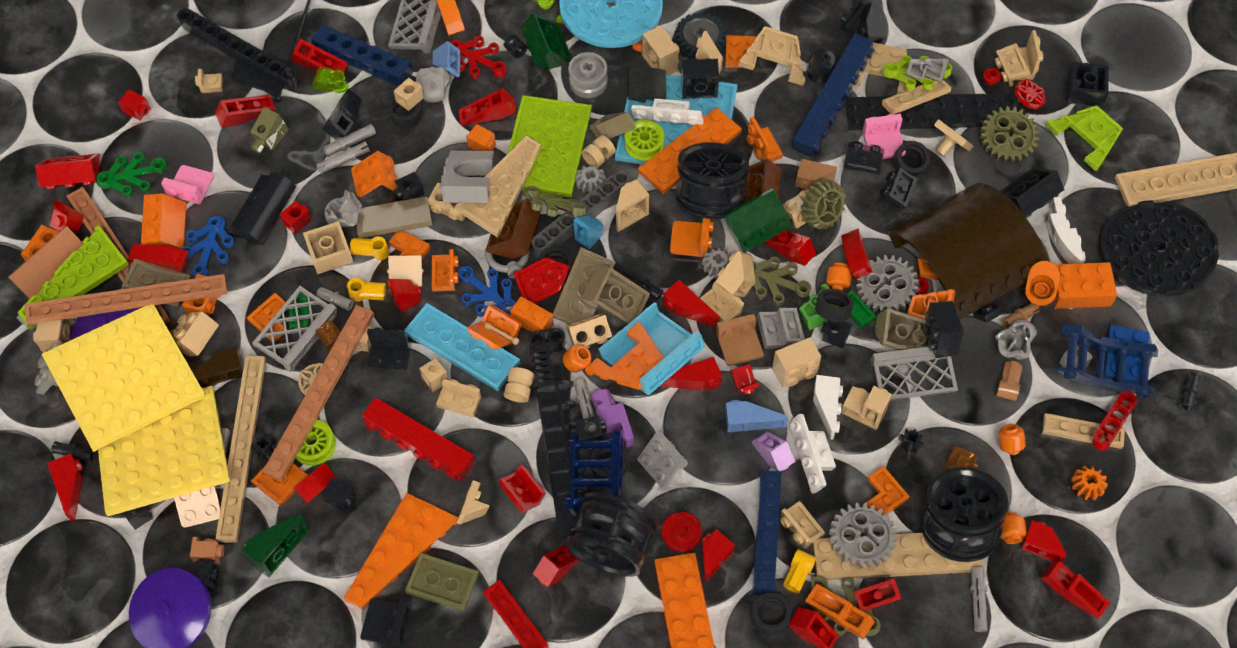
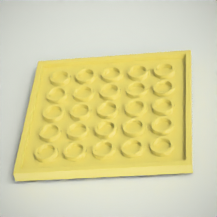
[42,305,205,452]
[98,386,230,516]

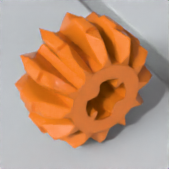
[1071,465,1107,500]

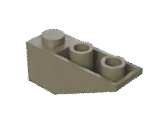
[589,112,636,139]

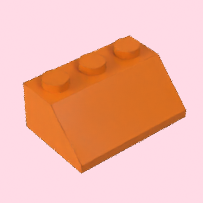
[141,194,187,249]

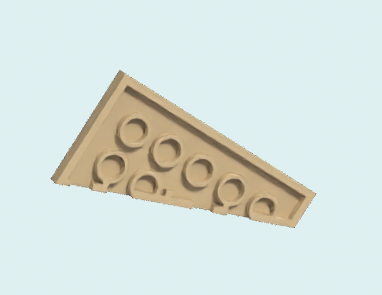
[455,136,541,238]

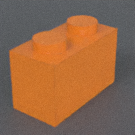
[510,297,554,332]

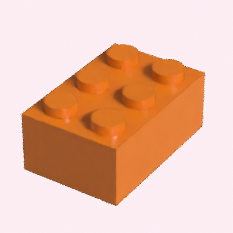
[1053,263,1117,309]

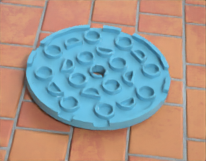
[559,0,663,48]

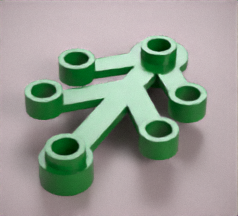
[96,152,167,198]

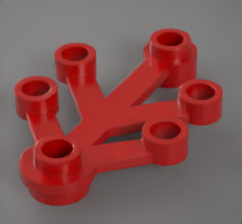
[450,36,507,79]

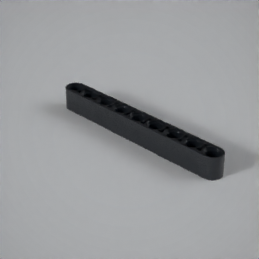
[177,8,301,91]

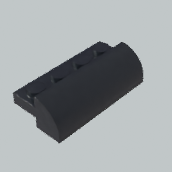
[227,172,296,245]

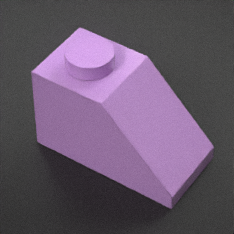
[752,431,795,472]

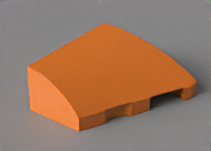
[907,289,955,320]

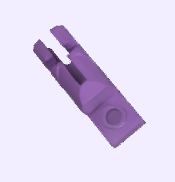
[592,389,634,447]

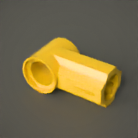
[350,237,389,260]
[347,278,386,302]
[783,549,817,593]

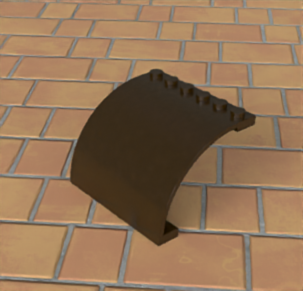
[888,183,1049,319]

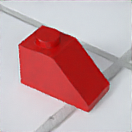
[49,200,84,233]
[387,279,422,313]
[293,463,337,504]
[1020,520,1066,562]
[702,529,735,581]
[533,545,579,587]
[854,579,901,611]
[788,607,839,648]

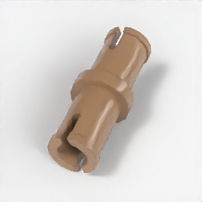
[1002,303,1039,329]

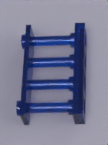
[566,431,624,516]

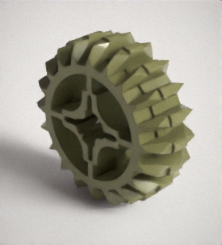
[800,179,847,229]

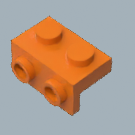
[432,249,459,292]

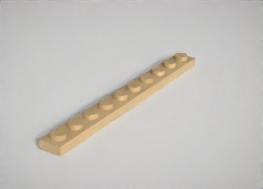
[216,356,266,543]

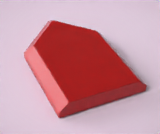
[513,257,570,304]

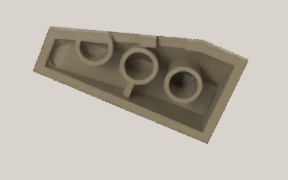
[875,308,929,350]

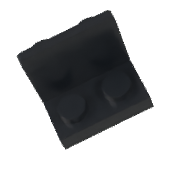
[367,328,411,370]
[360,598,411,647]

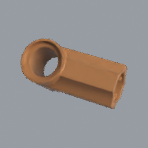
[996,361,1022,401]

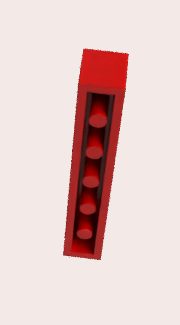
[362,398,475,481]

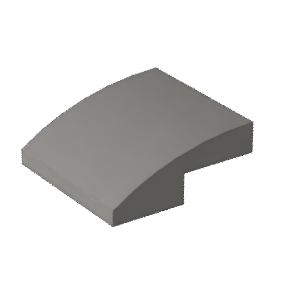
[757,308,805,349]

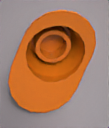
[1026,261,1060,306]

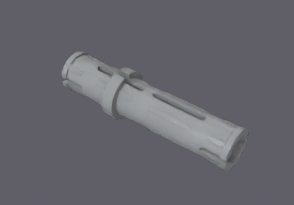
[323,124,376,157]
[316,141,370,174]
[573,379,597,434]
[970,567,988,632]

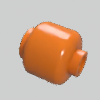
[826,263,852,291]
[563,344,592,373]
[998,424,1026,455]
[1001,512,1027,544]

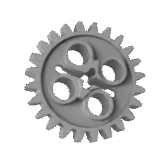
[856,255,919,312]
[829,503,898,569]

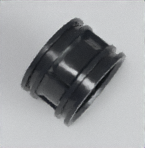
[676,142,749,219]

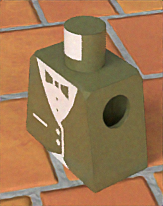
[251,107,289,154]

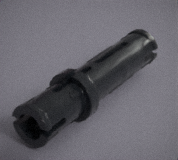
[613,263,664,301]

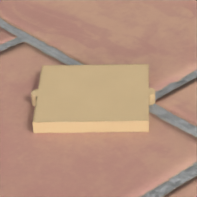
[387,255,424,286]

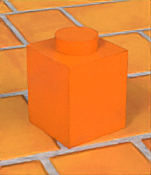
[466,124,496,151]

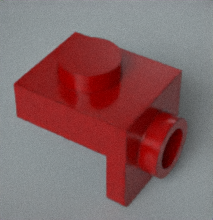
[730,364,759,395]

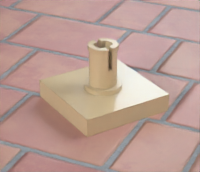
[934,119,974,156]

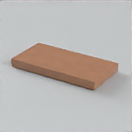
[8,226,83,299]

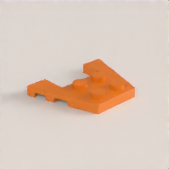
[585,321,664,390]

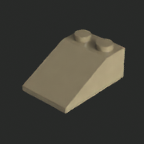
[581,265,650,325]

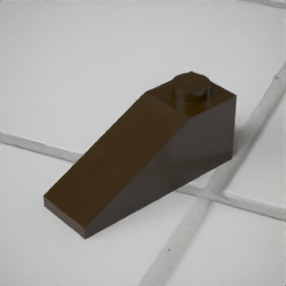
[192,347,244,388]

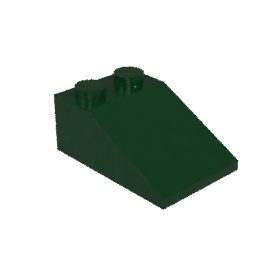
[242,514,310,578]

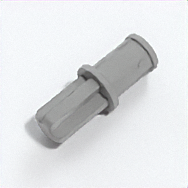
[316,287,354,311]

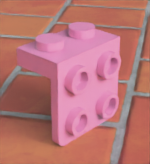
[863,114,906,159]
[161,165,214,204]

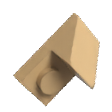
[457,480,489,524]

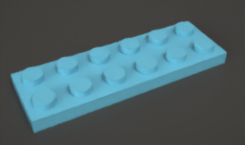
[404,303,520,391]

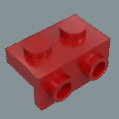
[498,464,546,514]

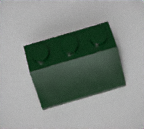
[520,13,573,70]
[723,188,792,253]

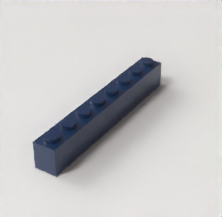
[792,33,875,157]

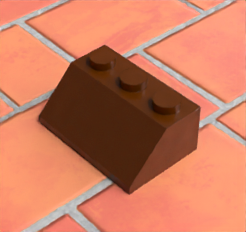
[743,159,782,203]
[486,199,540,259]

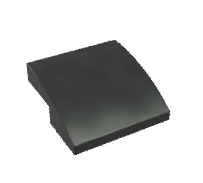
[628,68,667,103]

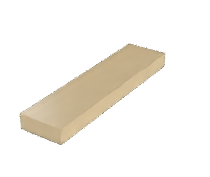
[882,80,951,115]
[1042,413,1125,449]

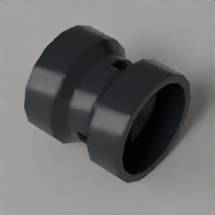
[503,34,528,59]

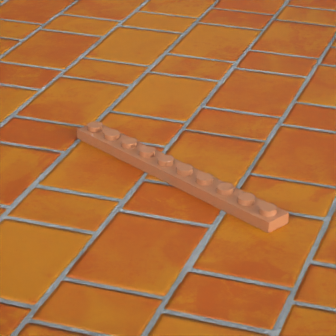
[67,187,170,324]
[25,274,227,325]
[263,305,374,482]

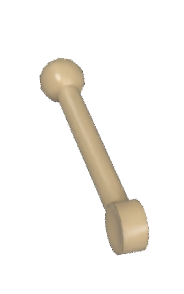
[484,322,519,345]

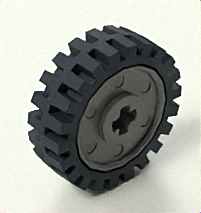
[675,12,726,59]

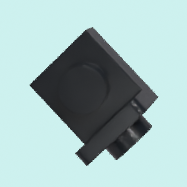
[973,303,1003,323]

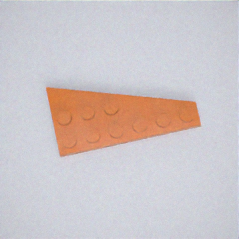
[344,493,458,609]

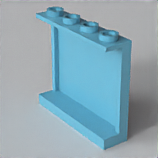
[598,302,705,395]

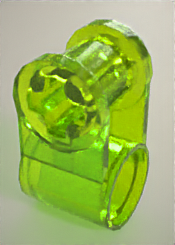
[312,67,348,93]

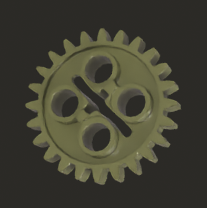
[980,106,1040,164]

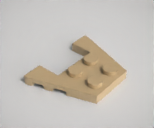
[738,26,805,86]
[853,43,911,95]

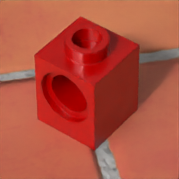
[118,90,151,121]
[279,200,311,235]

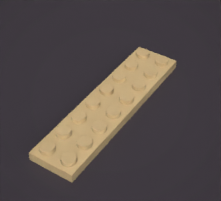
[1115,153,1237,207]
[812,533,983,580]

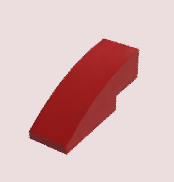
[841,228,873,280]
[1041,561,1110,619]

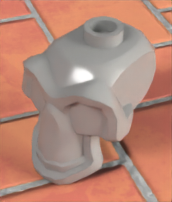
[416,67,450,103]
[325,190,362,227]
[995,319,1037,360]

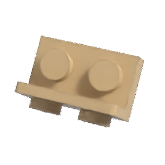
[995,43,1030,87]
[436,379,481,418]

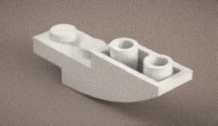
[1046,197,1085,264]

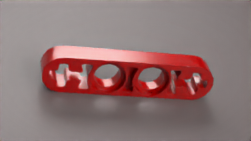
[1091,392,1137,451]

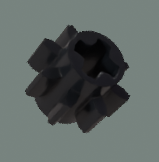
[898,429,924,454]
[252,434,277,461]

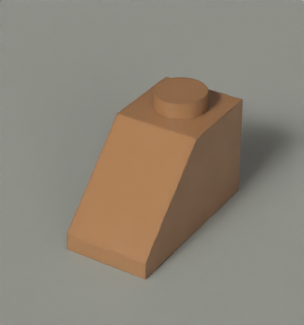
[795,159,837,190]

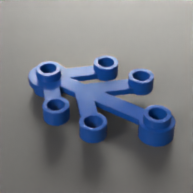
[182,216,235,278]
[458,266,516,317]

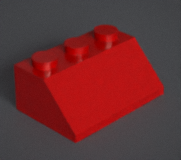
[35,153,100,189]

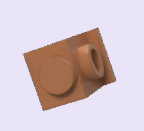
[190,537,224,564]

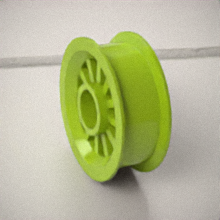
[625,120,665,161]
[296,420,336,466]

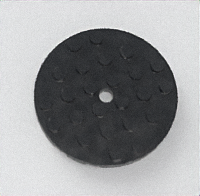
[1100,200,1219,296]

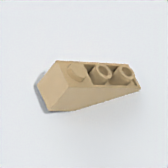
[696,31,723,76]

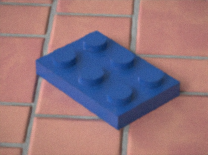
[1103,325,1150,385]

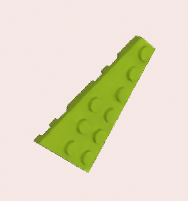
[18,225,129,329]

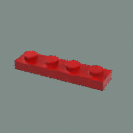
[483,580,549,648]

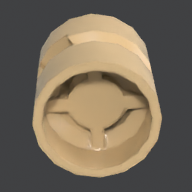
[581,135,616,167]
[504,367,534,403]

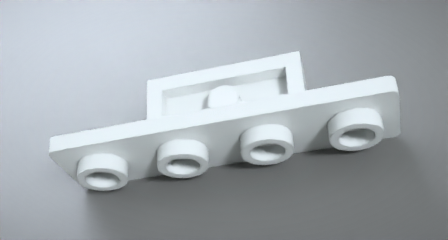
[631,99,704,125]
[789,414,836,493]

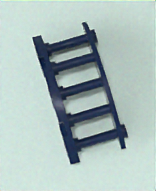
[1058,325,1158,398]

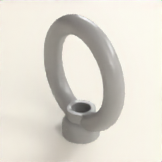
[485,249,530,279]

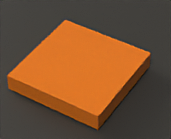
[251,463,308,507]

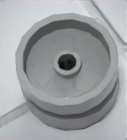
[568,52,608,98]

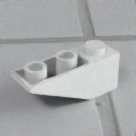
[813,375,843,439]

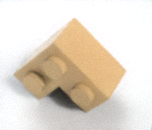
[841,386,892,430]

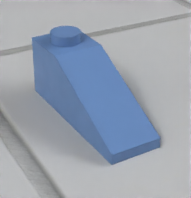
[725,400,788,432]

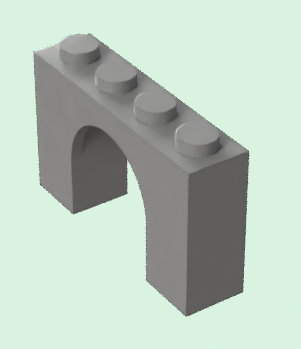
[439,150,494,203]

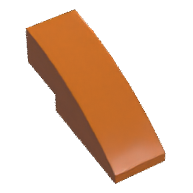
[805,584,874,640]

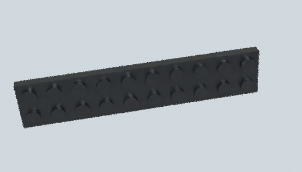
[845,93,1026,131]

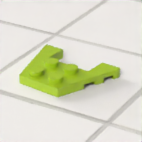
[1045,106,1123,171]

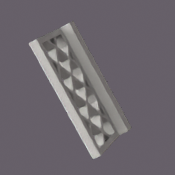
[388,0,441,54]
[252,286,337,372]
[870,346,958,401]

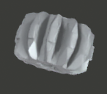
[575,164,606,194]
[702,247,732,280]

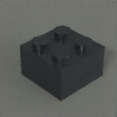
[681,58,719,99]
[1067,62,1109,107]
[923,301,964,358]

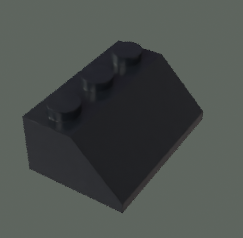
[1000,168,1065,218]

